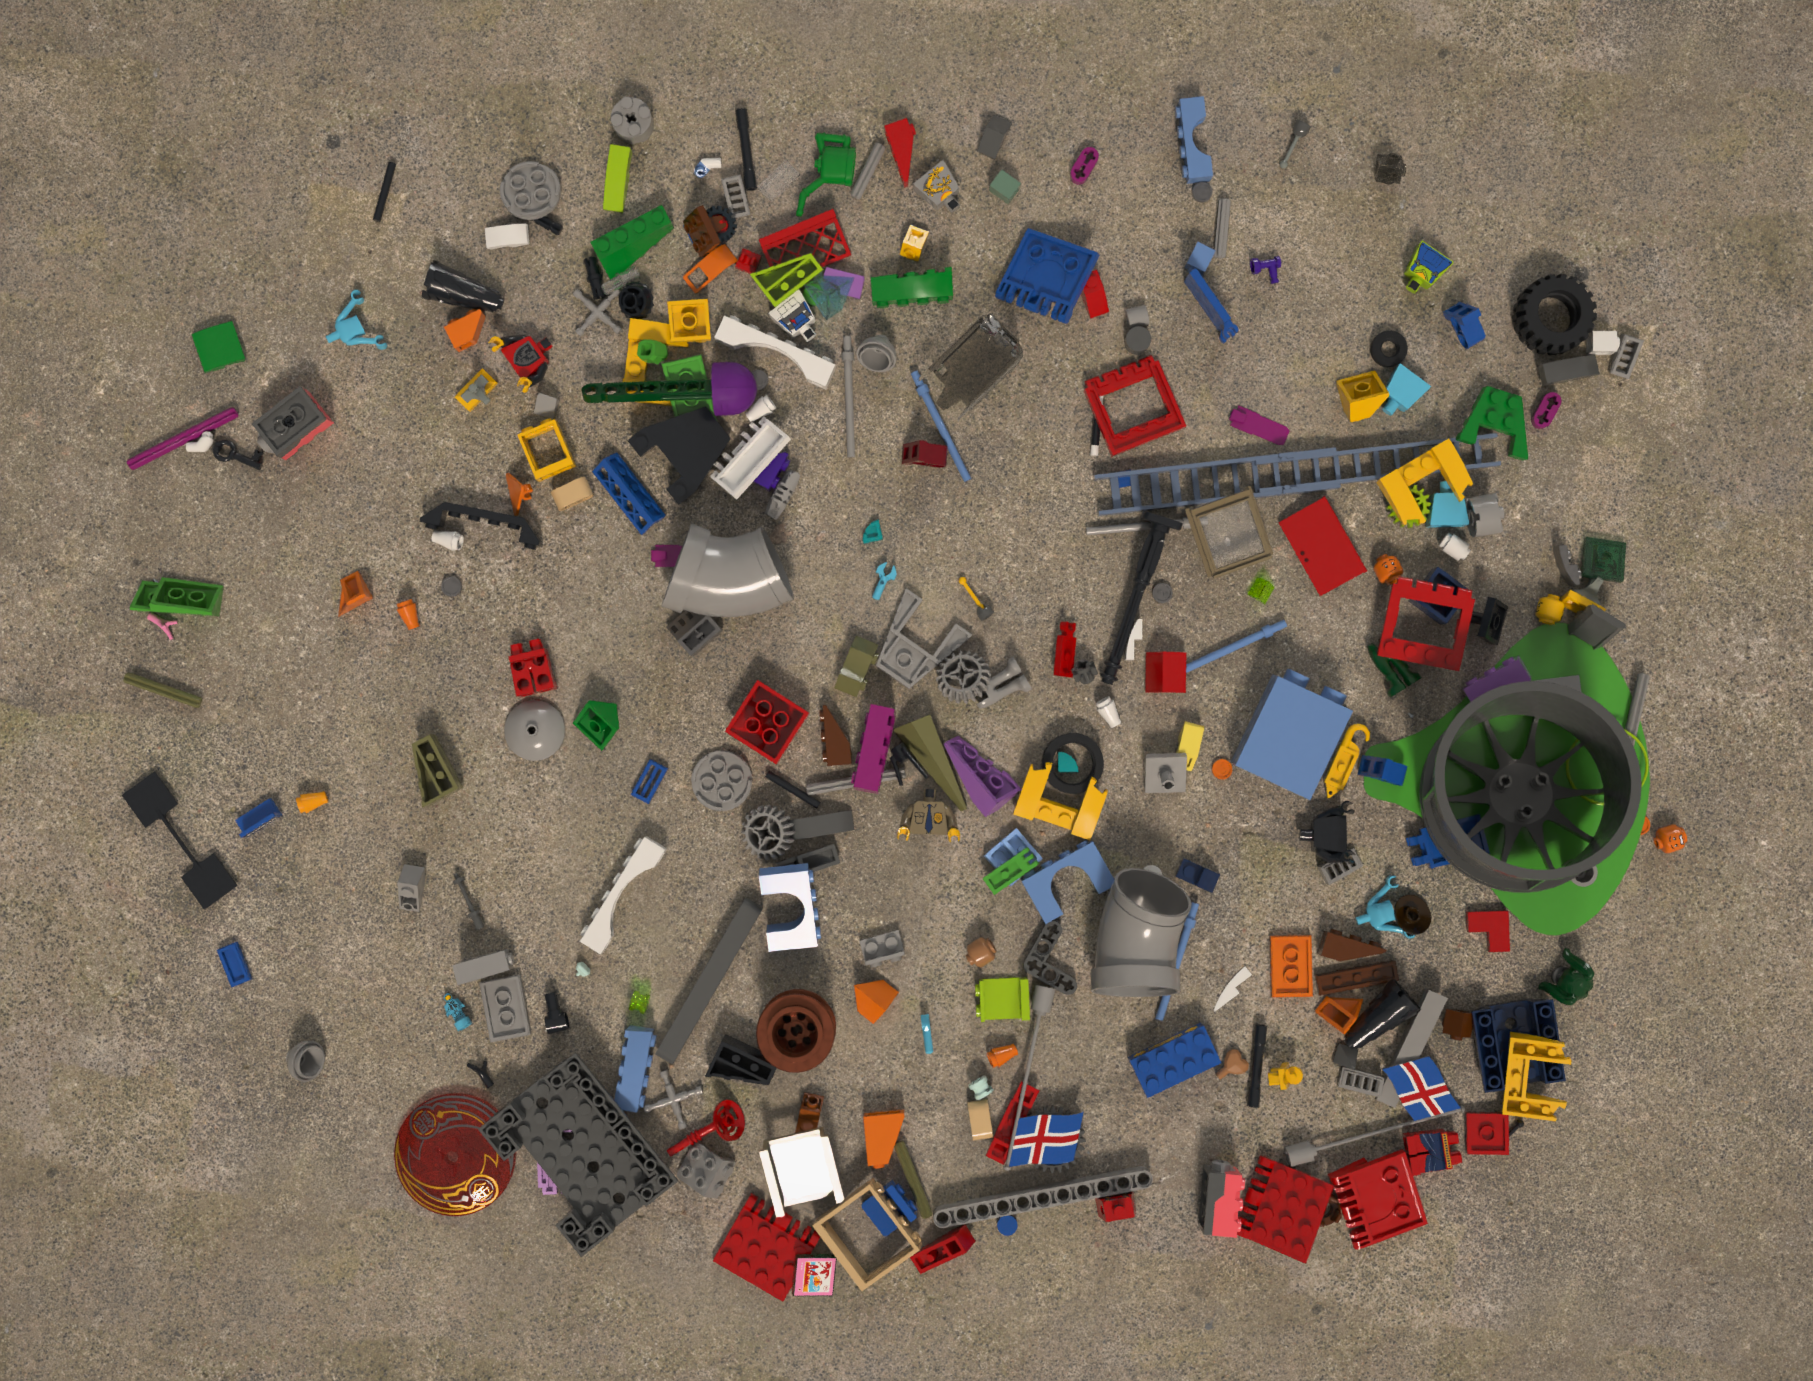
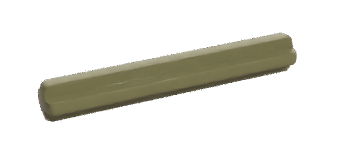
[123,673,202,708]
[894,1140,932,1219]

